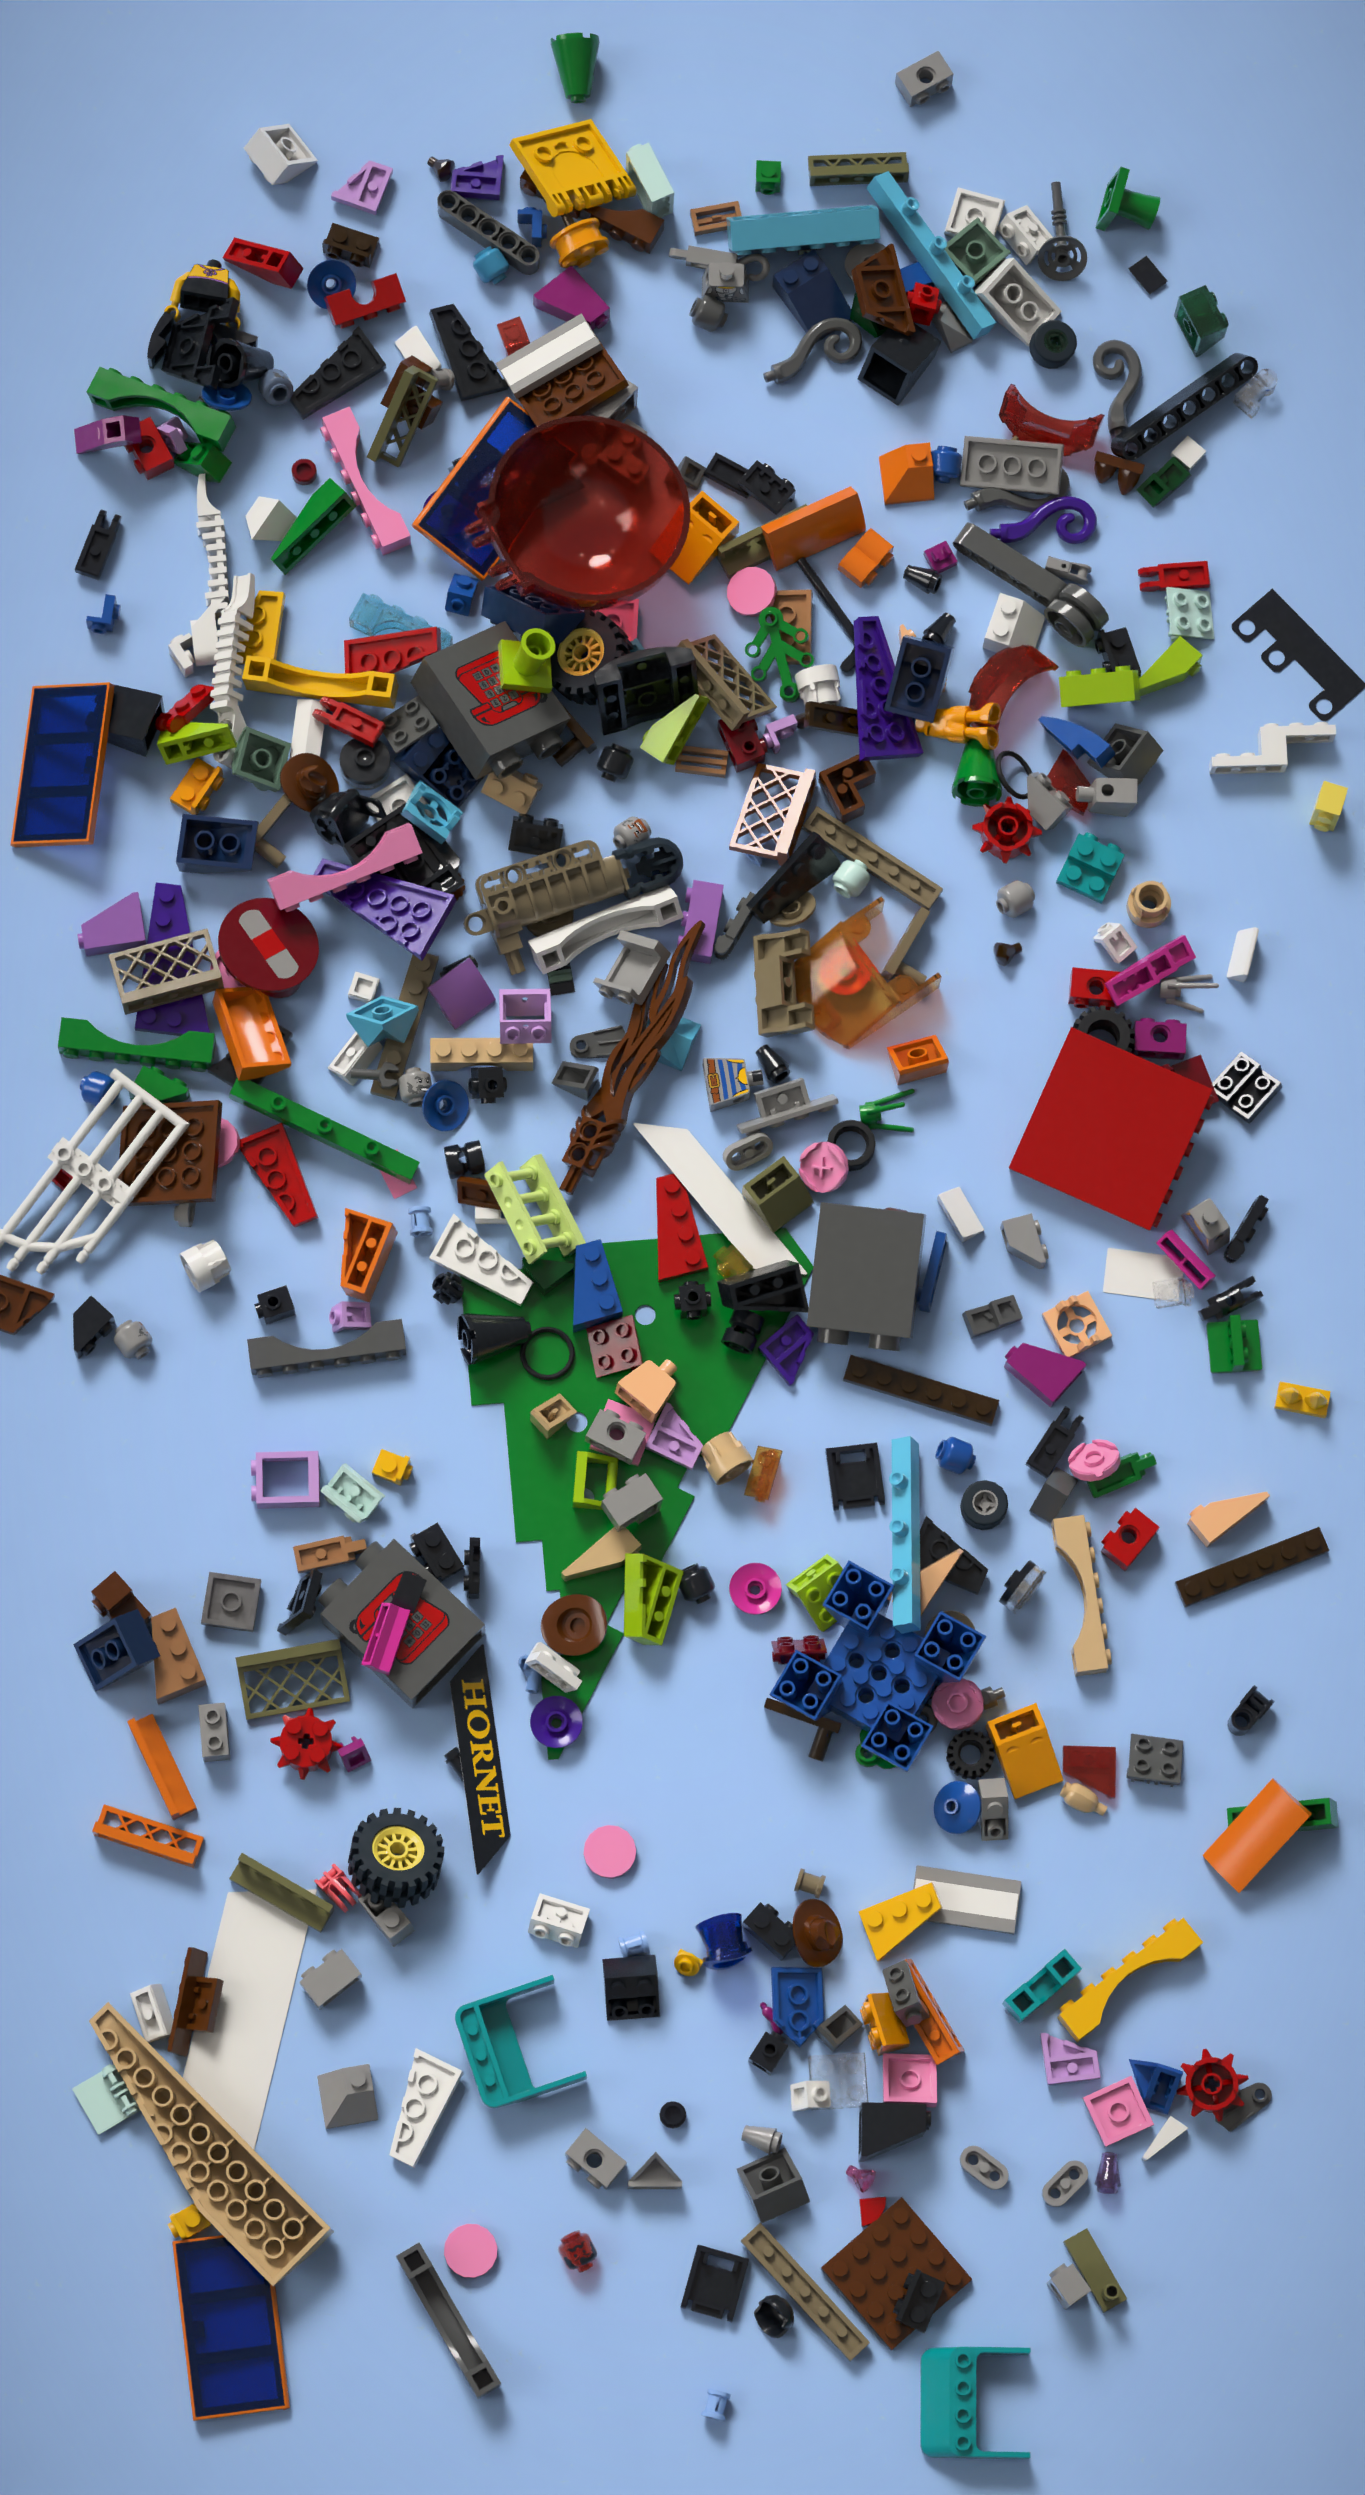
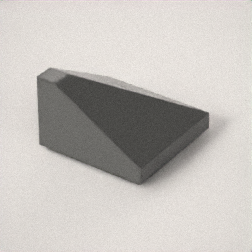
[670,456,706,490]

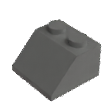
[1087,723,1164,786]
[736,2148,810,2223]

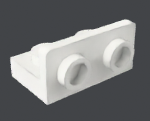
[997,205,1056,265]
[525,1642,582,1693]
[528,1893,590,1948]

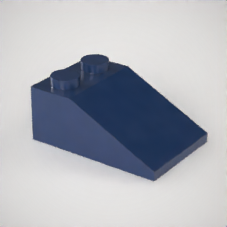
[772,249,852,344]
[884,635,955,723]
[176,814,259,874]
[73,1609,160,1692]

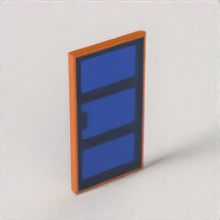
[412,397,578,581]
[10,682,115,847]
[172,2235,290,2421]

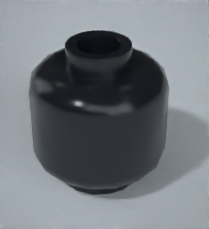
[597,743,634,782]
[679,1563,715,1604]

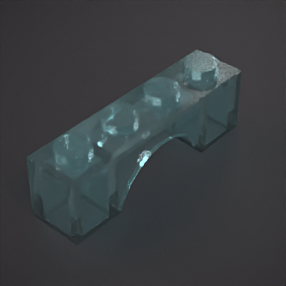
[349,593,453,650]

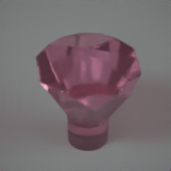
[846,2165,876,2193]

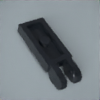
[75,509,121,580]
[1223,1195,1269,1263]
[1025,1406,1084,1479]

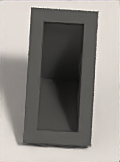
[552,1061,599,1101]
[1029,1467,1078,1524]
[815,2005,863,2052]

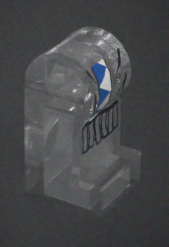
[1233,369,1278,419]

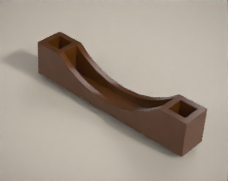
[520,169,664,254]

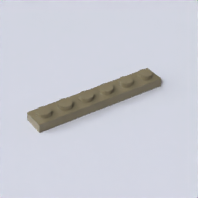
[802,806,943,910]
[370,953,439,1101]
[740,2223,870,2361]

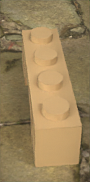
[430,1038,533,1071]

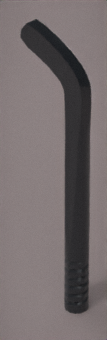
[796,557,855,672]

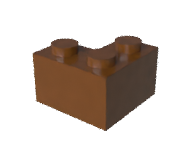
[380,355,443,430]
[818,754,876,824]
[91,1571,152,1624]

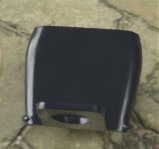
[310,789,387,847]

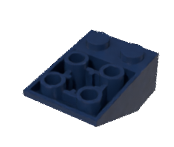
[393,727,485,808]

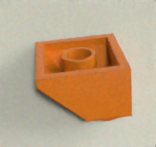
[879,442,934,505]

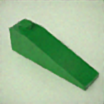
[271,478,357,575]
[1227,1798,1339,1831]

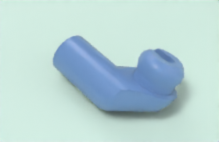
[518,1655,542,1694]

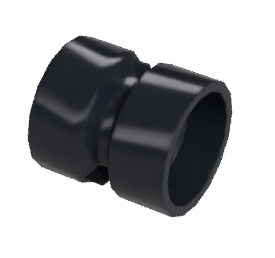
[444,1140,486,1179]
[721,1310,765,1355]

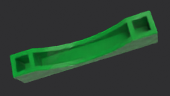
[86,367,236,452]
[58,1017,216,1072]

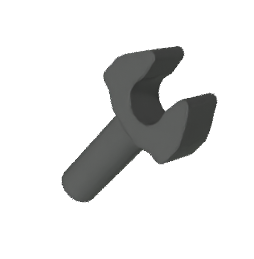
[351,1062,399,1090]

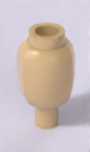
[1060,1782,1107,1816]

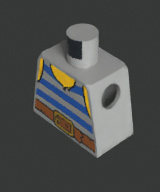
[702,1058,763,1112]
[1181,1198,1230,1255]

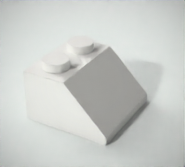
[244,124,318,185]
[982,593,1046,663]

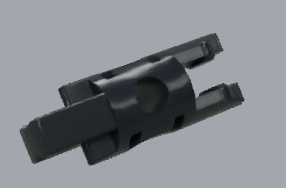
[1198,1276,1263,1321]

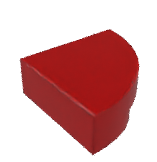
[859,2197,886,2227]

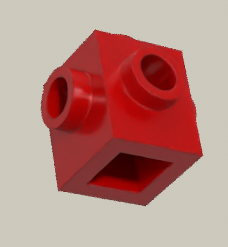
[906,282,942,326]

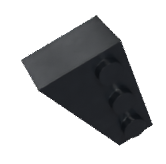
[717,1260,809,1313]

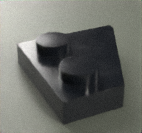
[464,1537,480,1599]

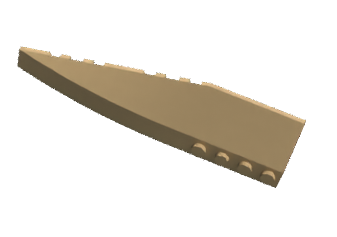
[89,2002,334,2287]

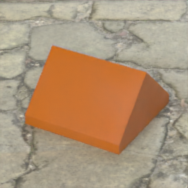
[887,1035,949,1085]

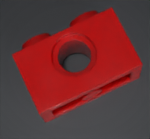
[124,417,174,480]
[1068,967,1120,1010]
[1101,1508,1160,1571]

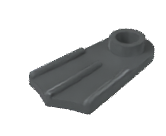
[569,1025,626,1058]
[1215,2083,1272,2132]

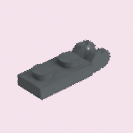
[714,892,755,960]

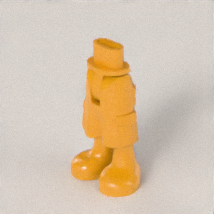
[915,702,1001,750]

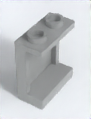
[593,930,671,1005]

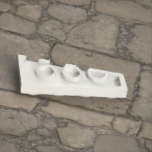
[429,1213,533,1306]

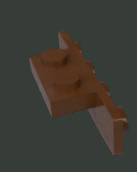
[167,1947,224,2057]

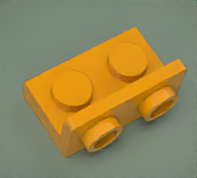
[170,758,224,815]

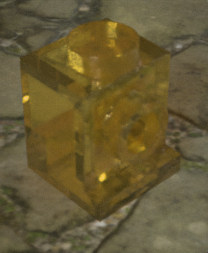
[713,1244,753,1279]

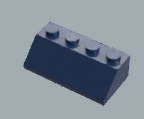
[481,584,585,643]

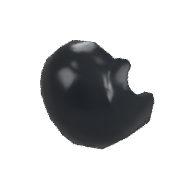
[754,2295,794,2338]

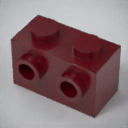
[717,719,768,773]

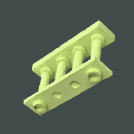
[484,1154,586,1264]

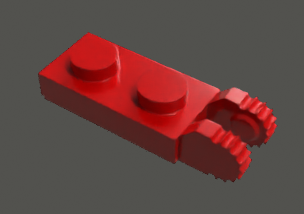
[1138,561,1210,592]
[155,684,214,733]
[312,696,385,747]

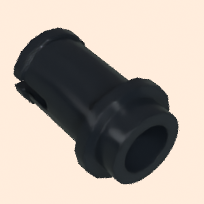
[444,1747,463,1782]

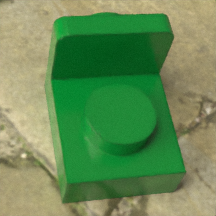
[755,160,781,195]

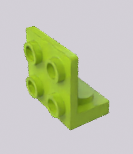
[785,1554,843,1632]

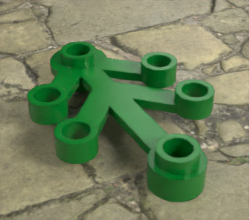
[745,607,815,703]

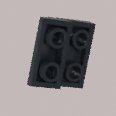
[1212,1052,1282,1124]

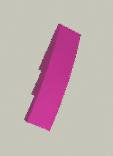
[1105,935,1196,1006]

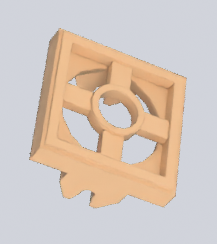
[1042,1291,1112,1357]

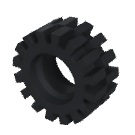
[946,1729,995,1780]

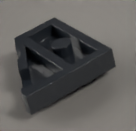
[277,1569,323,1636]

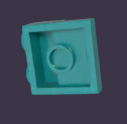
[1056,833,1125,904]

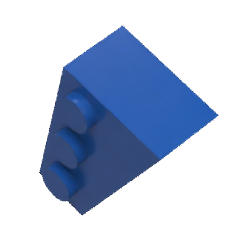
[573,1239,623,1333]

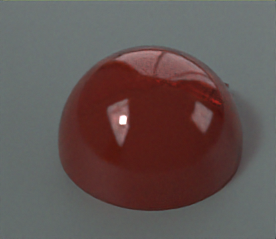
[464,415,690,610]

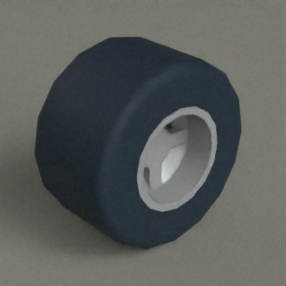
[960,1480,1008,1530]

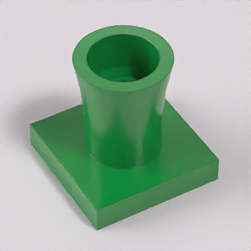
[1095,167,1160,231]

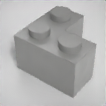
[601,1473,663,1532]

